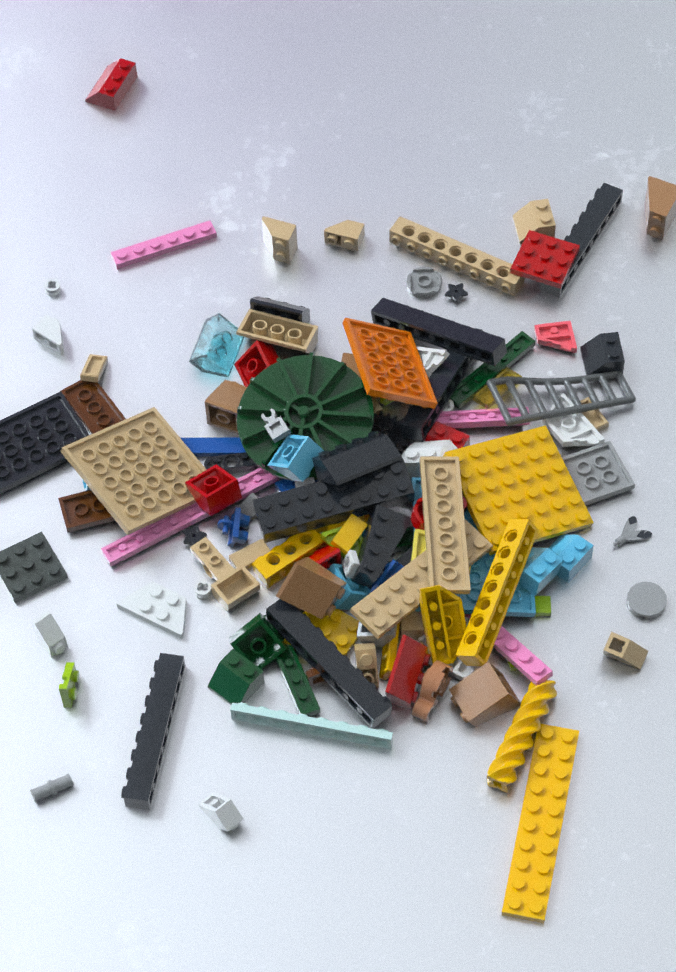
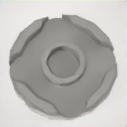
[406,267,442,299]
[627,582,667,619]

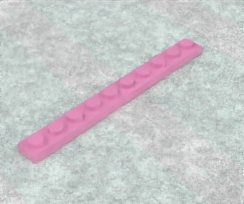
[101,468,279,566]

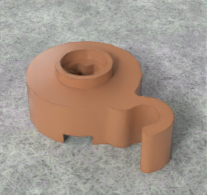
[412,660,453,722]

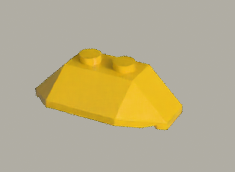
[419,585,467,664]

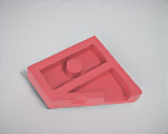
[534,321,577,353]

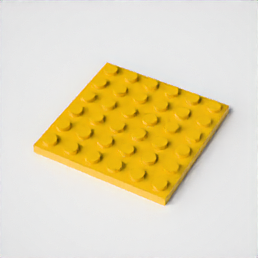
[443,425,594,555]

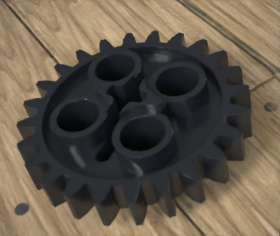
[372,411,409,455]

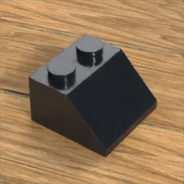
[580,332,625,375]

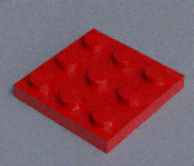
[510,230,580,289]

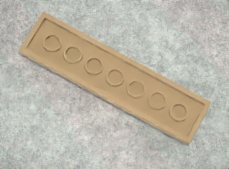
[419,456,471,594]
[350,519,493,639]

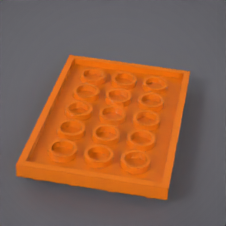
[343,317,438,409]

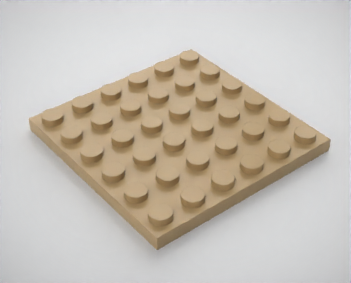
[61,407,206,535]

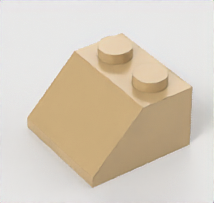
[513,199,556,244]
[262,216,298,263]

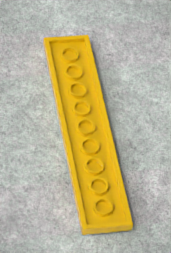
[501,723,579,924]

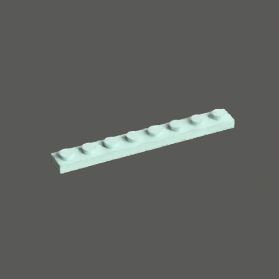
[230,703,393,749]

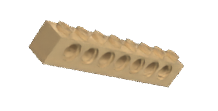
[389,216,525,296]

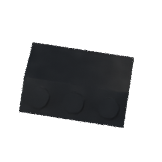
[250,296,310,324]

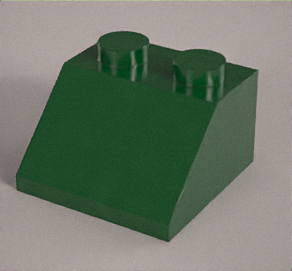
[229,613,287,669]
[207,649,265,705]

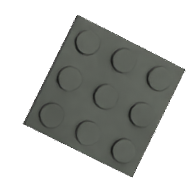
[0,531,68,603]

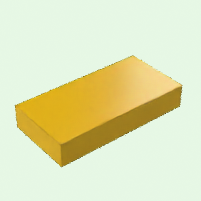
[330,514,368,555]

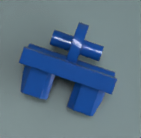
[217,507,250,547]

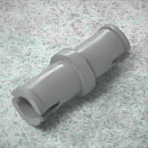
[30,773,74,802]

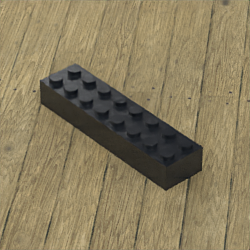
[253,458,415,543]

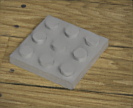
[562,441,635,506]

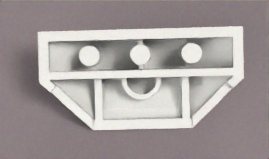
[401,440,458,478]

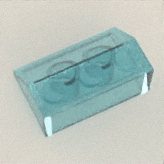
[189,313,244,377]

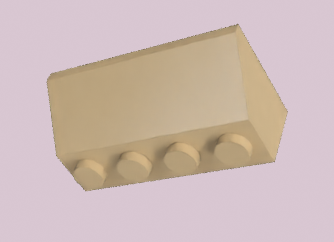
[236,309,318,353]

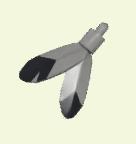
[613,516,652,546]

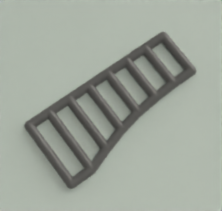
[487,371,636,426]

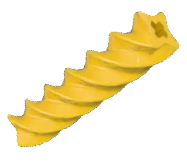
[486,680,557,793]

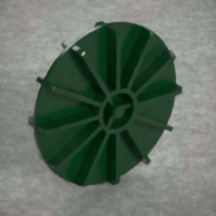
[237,352,374,480]

